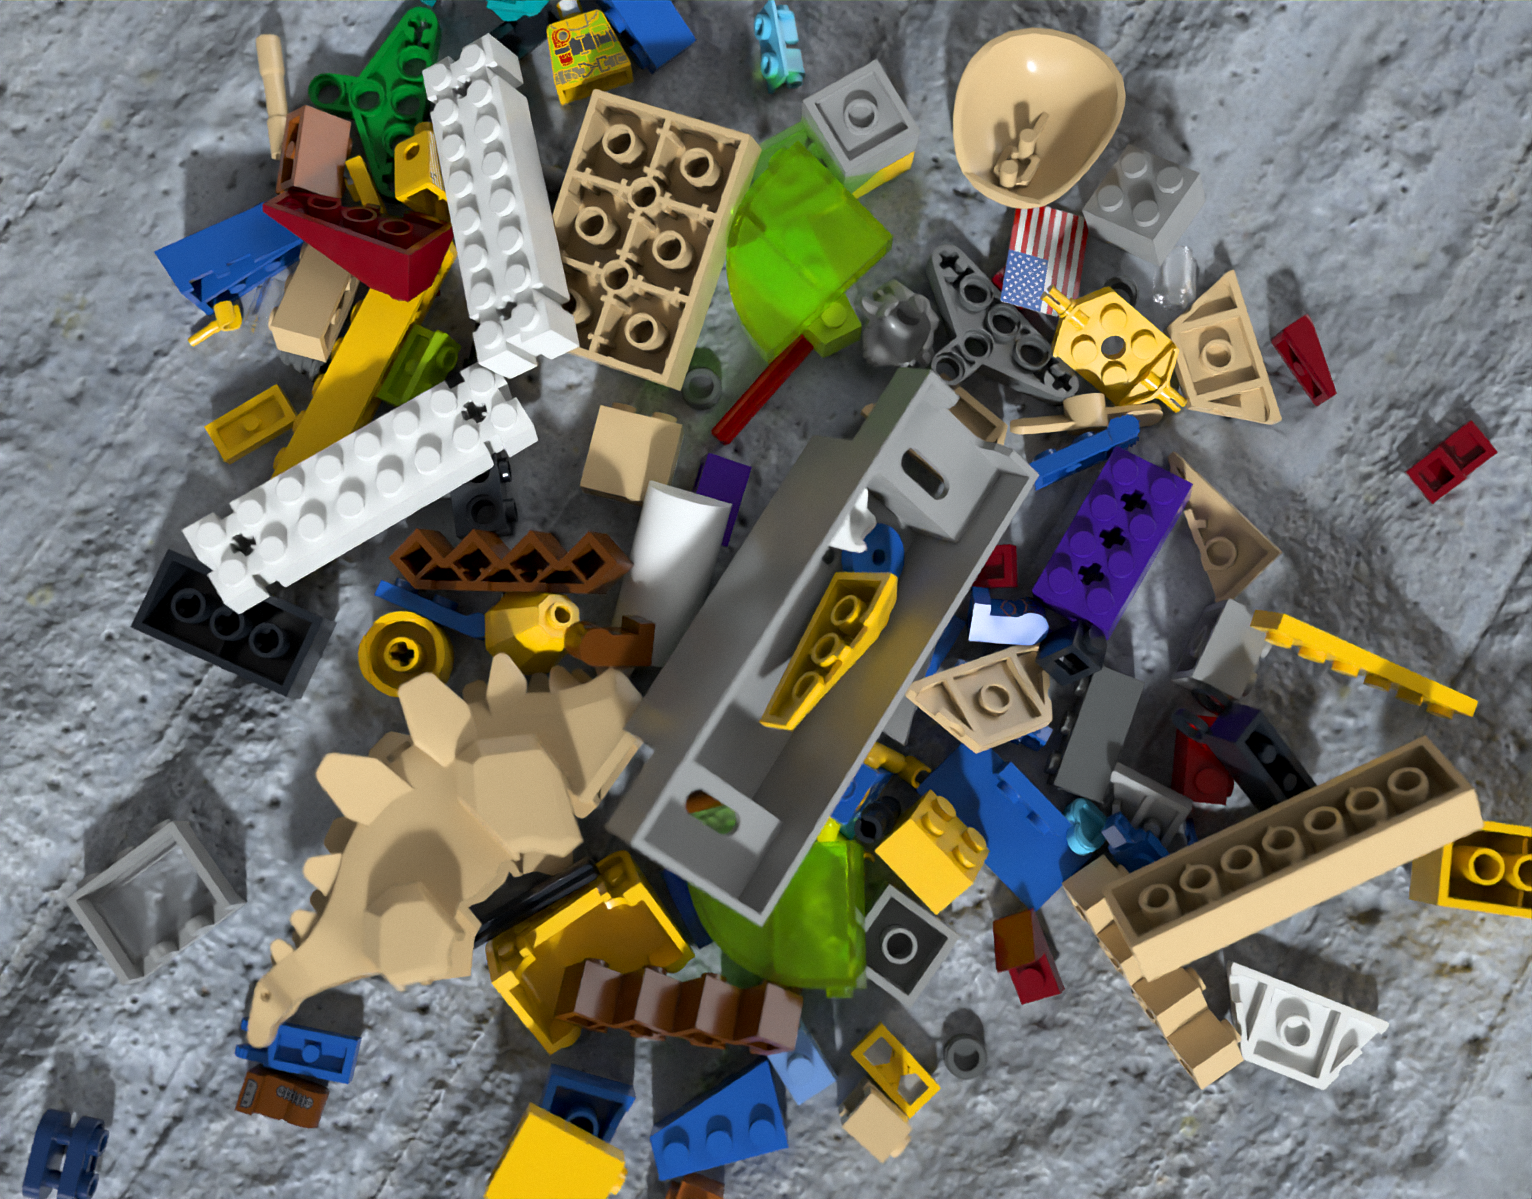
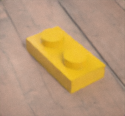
[204,384,297,464]

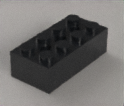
[130,549,337,699]

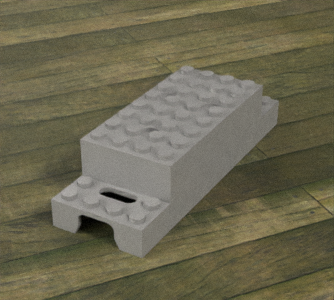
[605,367,1039,927]

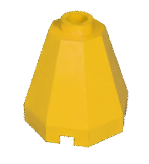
[485,592,579,675]

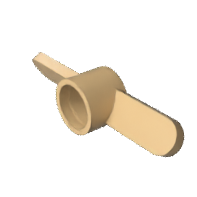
[1010,393,1163,435]

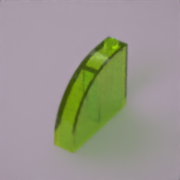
[726,140,893,364]
[687,841,866,998]

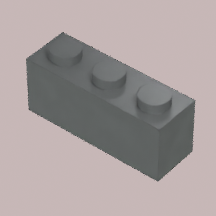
[1044,666,1145,803]

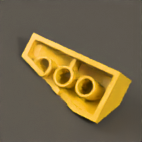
[759,572,897,730]

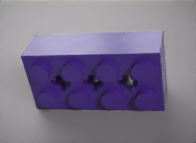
[1032,446,1193,640]

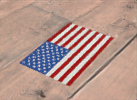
[1000,206,1088,317]

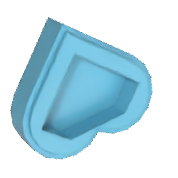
[1063,798,1107,856]

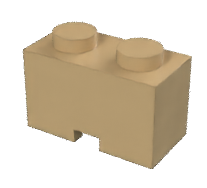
[837,1075,912,1164]

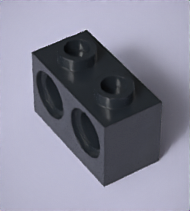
[450,452,518,541]

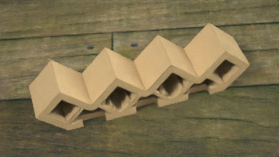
[1062,854,1244,1090]

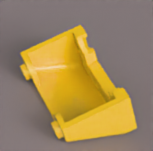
[485,850,695,1056]

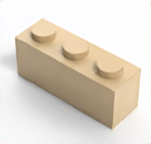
[268,242,362,362]

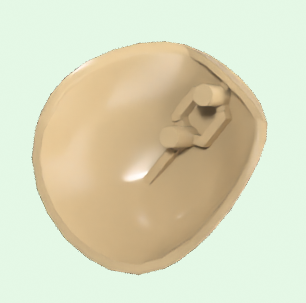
[953,27,1126,209]

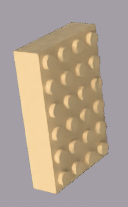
[552,89,762,391]

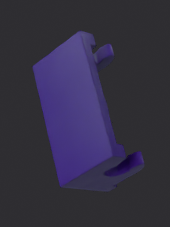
[691,452,752,548]

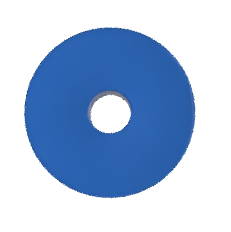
[841,523,905,580]

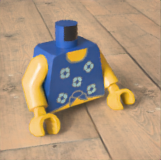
[816,742,931,877]

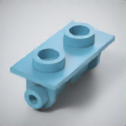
[754,0,805,94]

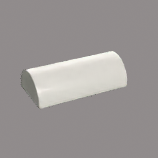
[611,480,732,668]

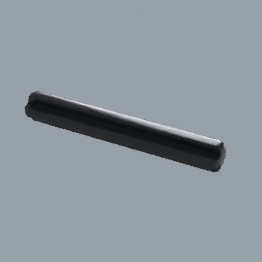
[473,857,599,950]

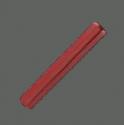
[711,332,814,445]

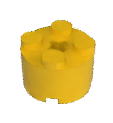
[358,611,454,698]

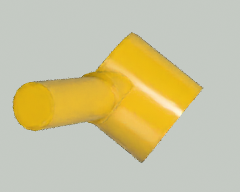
[188,301,242,347]

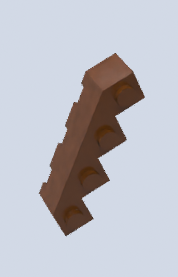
[389,528,635,594]
[553,958,804,1055]

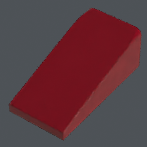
[1270,313,1337,406]

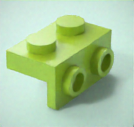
[377,323,462,407]

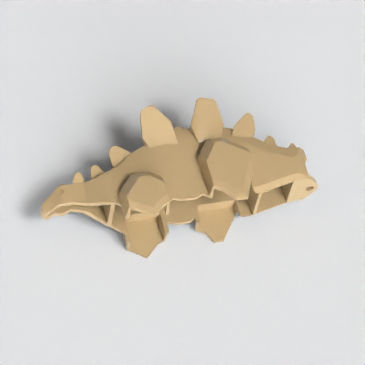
[247,653,643,1048]

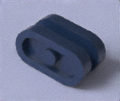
[22,1108,109,1199]

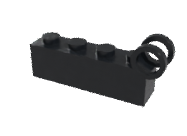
[1171,682,1317,813]

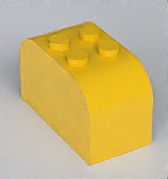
[1408,821,1532,919]

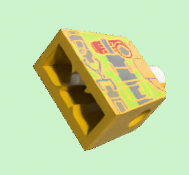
[546,0,634,106]

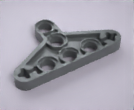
[926,244,1079,406]

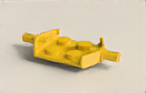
[1040,284,1187,413]

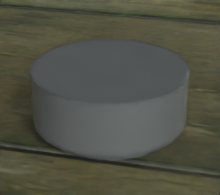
[681,367,722,410]
[943,1033,988,1080]

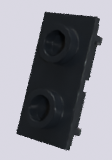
[489,2,559,61]

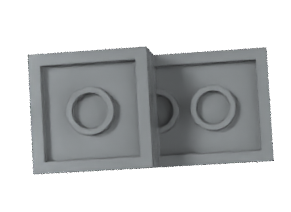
[746,59,920,237]

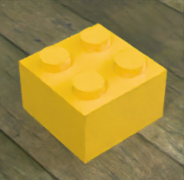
[874,789,990,915]

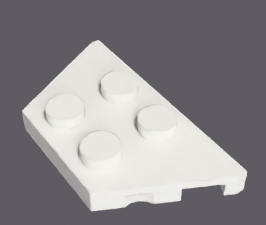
[1226,960,1389,1090]

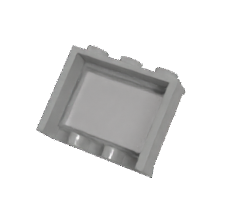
[65,819,247,985]

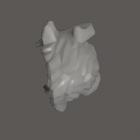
[859,279,941,368]

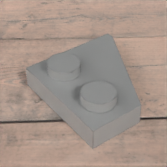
[1111,762,1194,849]

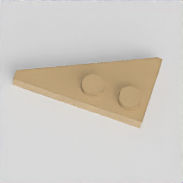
[1167,451,1283,603]

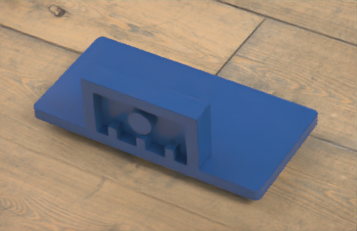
[915,743,1092,912]

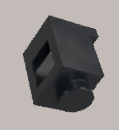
[1035,619,1108,687]

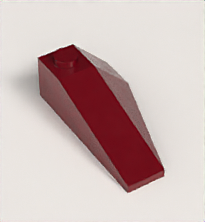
[262,190,454,302]

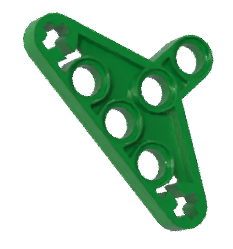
[308,7,442,205]

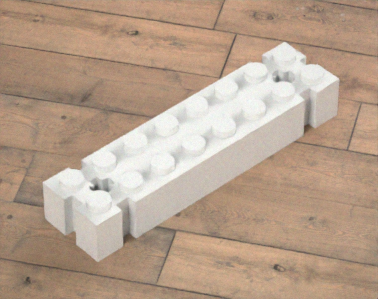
[422,33,580,379]
[182,362,538,614]

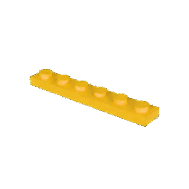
[1250,610,1478,720]

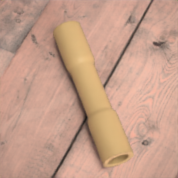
[255,34,289,161]

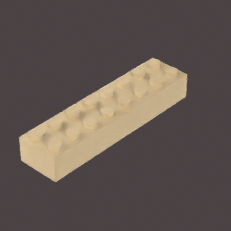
[1100,735,1484,982]

